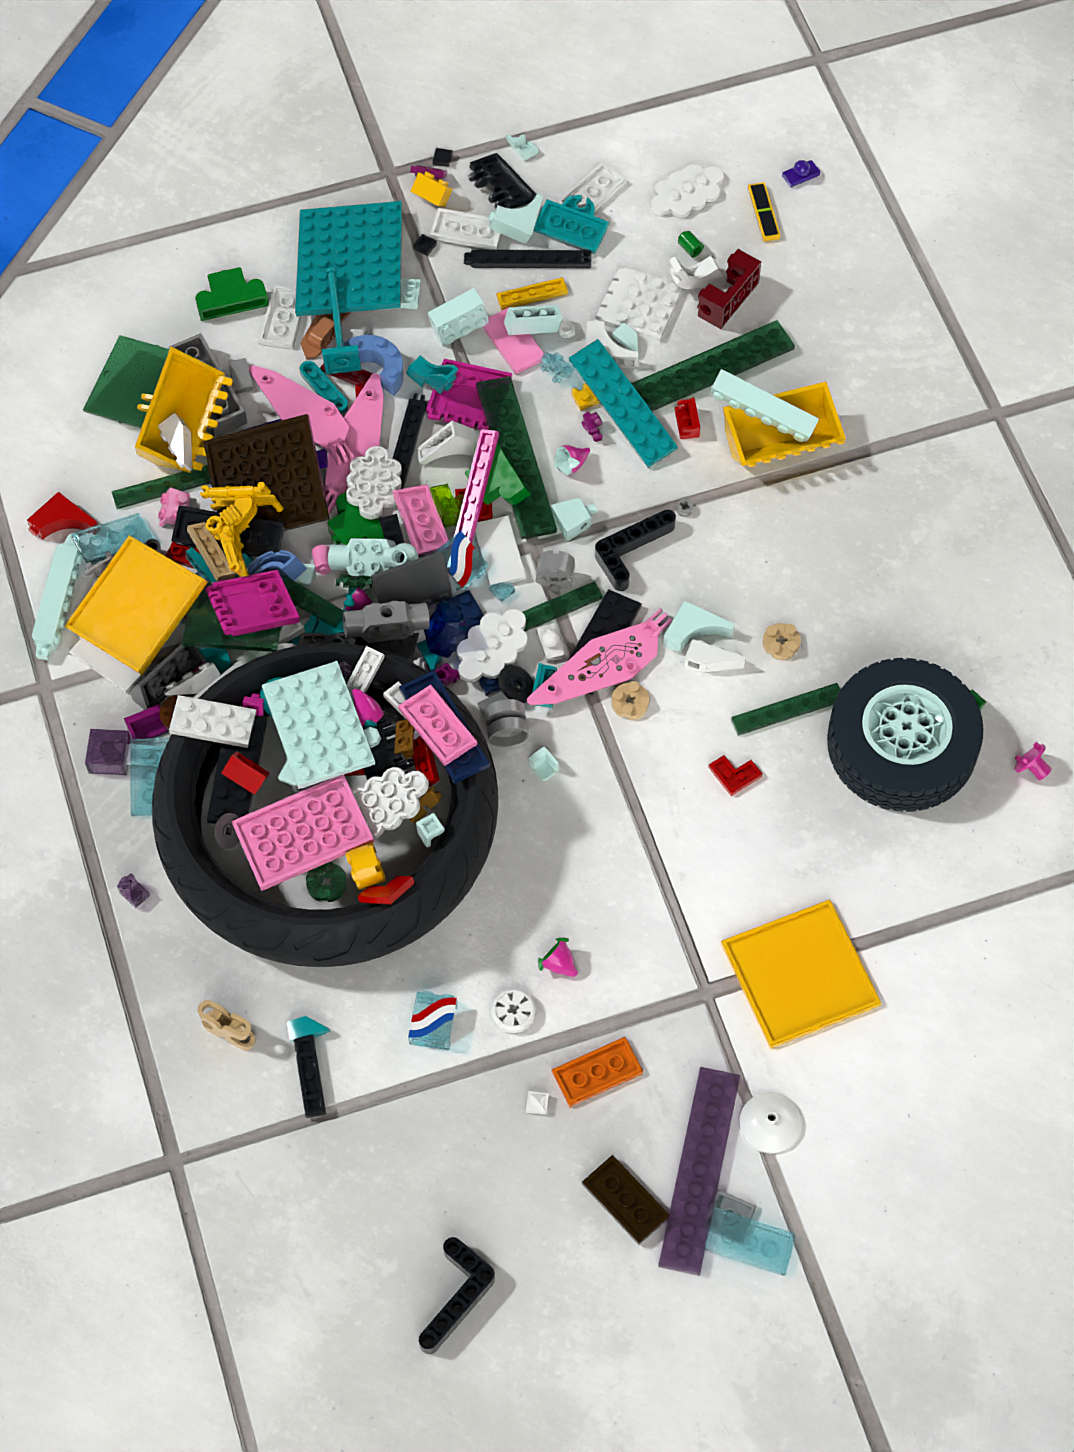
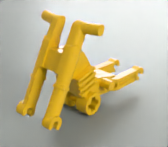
[200,482,283,577]

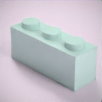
[504,305,563,335]

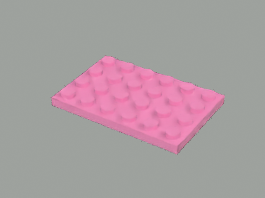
[231,775,375,891]

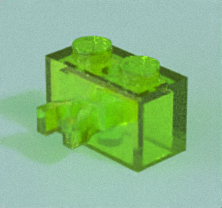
[430,483,464,528]

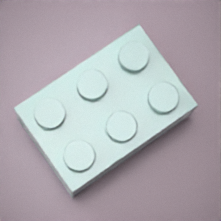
[427,288,489,346]

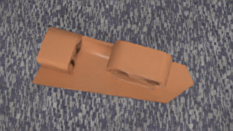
[300,312,351,359]

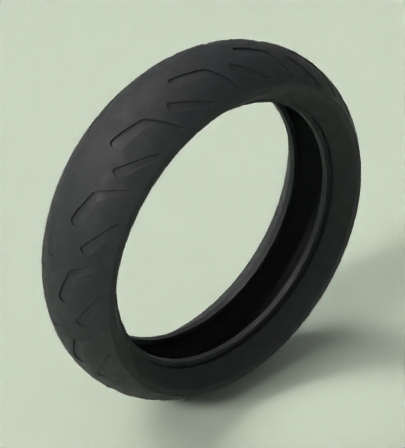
[152,643,498,967]

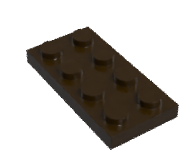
[582,1155,670,1245]

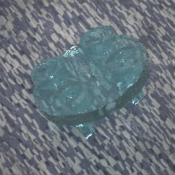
[540,352,575,383]

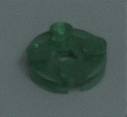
[335,574,372,589]
[306,861,347,902]

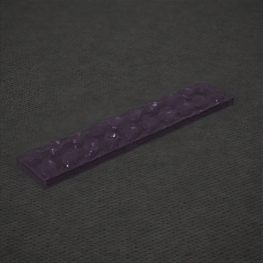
[658,1067,741,1276]

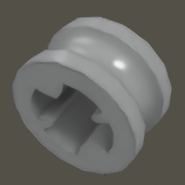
[676,499,693,517]

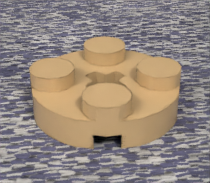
[763,623,801,660]
[612,681,649,720]

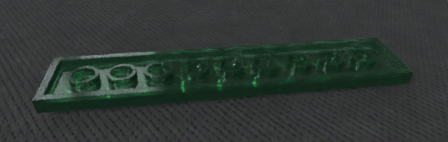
[631,320,795,411]
[476,376,557,540]

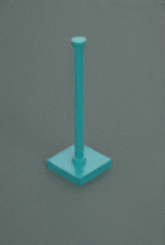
[322,267,361,375]

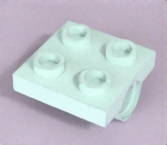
[401,278,421,309]

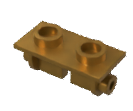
[394,719,415,759]
[409,786,442,824]

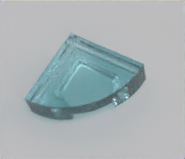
[489,583,515,602]

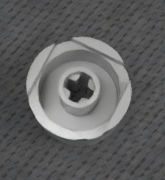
[535,550,575,592]

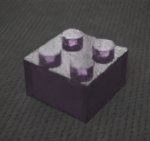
[85,729,132,775]

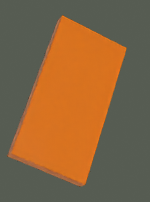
[551,1037,643,1107]

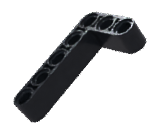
[595,509,676,591]
[418,1237,495,1354]

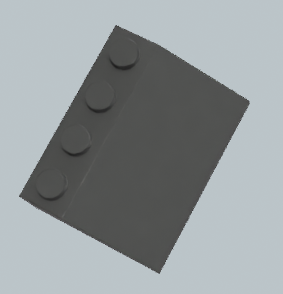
[371,551,452,607]
[130,634,202,710]

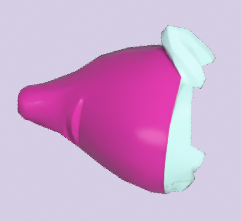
[554,445,590,475]

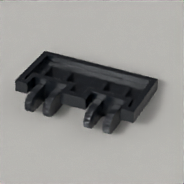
[468,153,536,209]
[362,715,417,780]

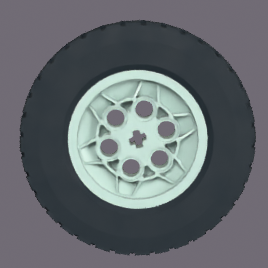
[827,658,984,812]

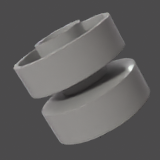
[484,699,529,747]

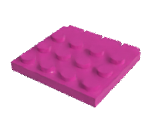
[426,359,512,430]
[206,570,300,636]

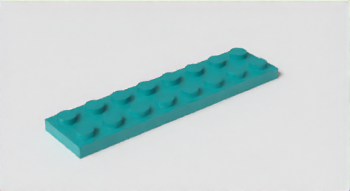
[569,339,678,468]

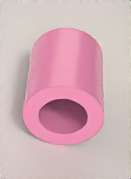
[311,545,332,575]

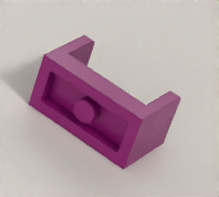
[124,704,169,745]

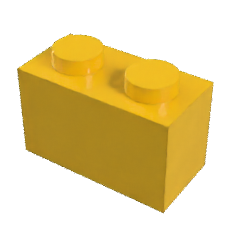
[410,171,453,207]

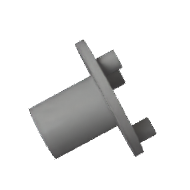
[83,552,115,578]

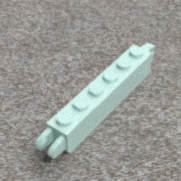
[32,534,83,660]

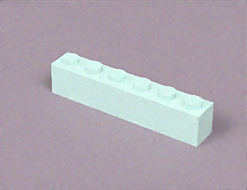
[709,369,819,442]

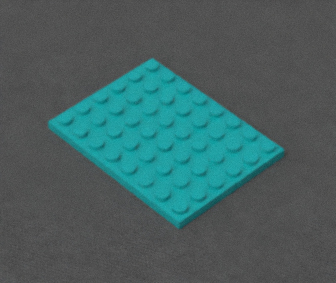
[295,201,402,317]

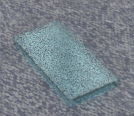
[71,513,154,564]
[130,738,170,816]
[703,1208,796,1276]

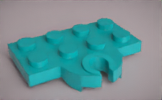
[533,195,610,254]

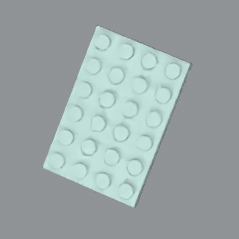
[262,661,375,789]

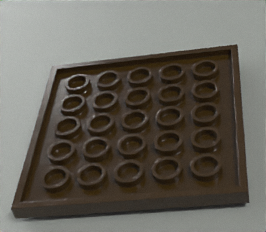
[203,414,330,531]

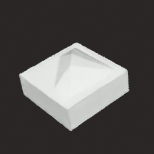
[526,1091,549,1115]

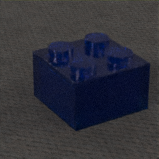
[424,601,468,659]

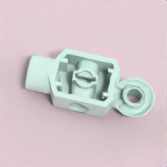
[328,539,419,578]

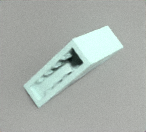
[488,193,543,245]
[663,601,735,652]

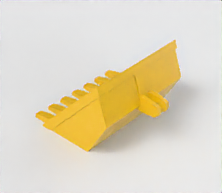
[135,347,233,473]
[723,381,846,467]

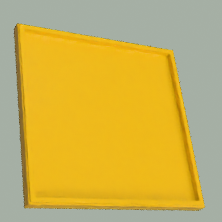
[65,535,208,675]
[721,899,882,1049]

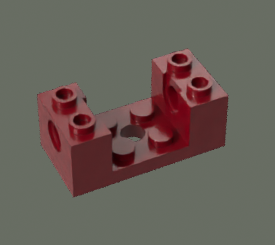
[697,249,762,329]

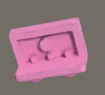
[158,487,190,527]

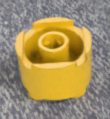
[345,843,386,890]

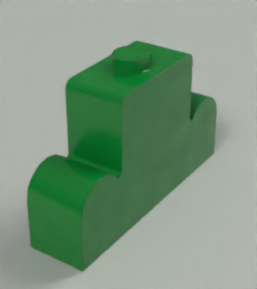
[195,267,269,321]
[465,442,531,505]
[327,491,384,545]

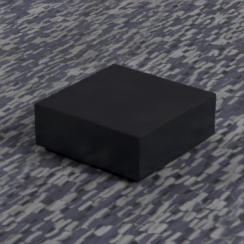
[433,148,453,167]
[413,234,437,256]

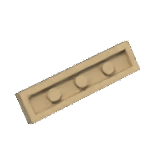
[187,522,235,582]

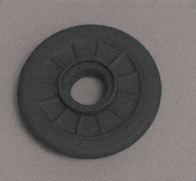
[498,665,534,703]

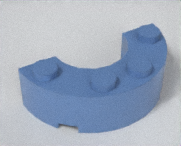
[343,335,404,396]
[247,550,308,581]

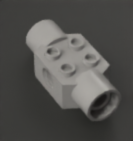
[343,601,430,643]

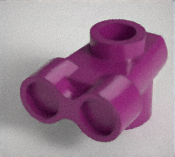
[581,412,603,442]
[435,663,460,686]

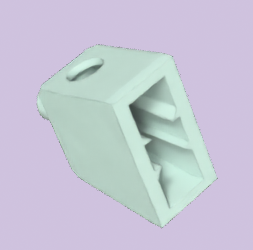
[551,498,597,541]

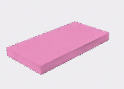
[482,308,546,375]
[392,484,452,557]
[398,685,477,766]

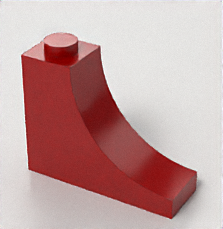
[27,492,100,539]

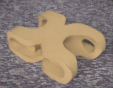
[197,1000,256,1051]

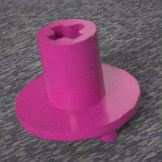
[1014,741,1052,780]

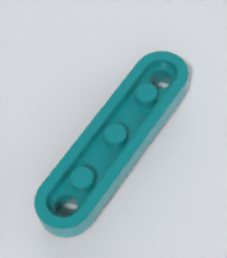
[299,361,348,414]

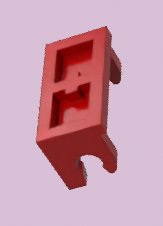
[674,397,700,439]
[221,751,270,795]

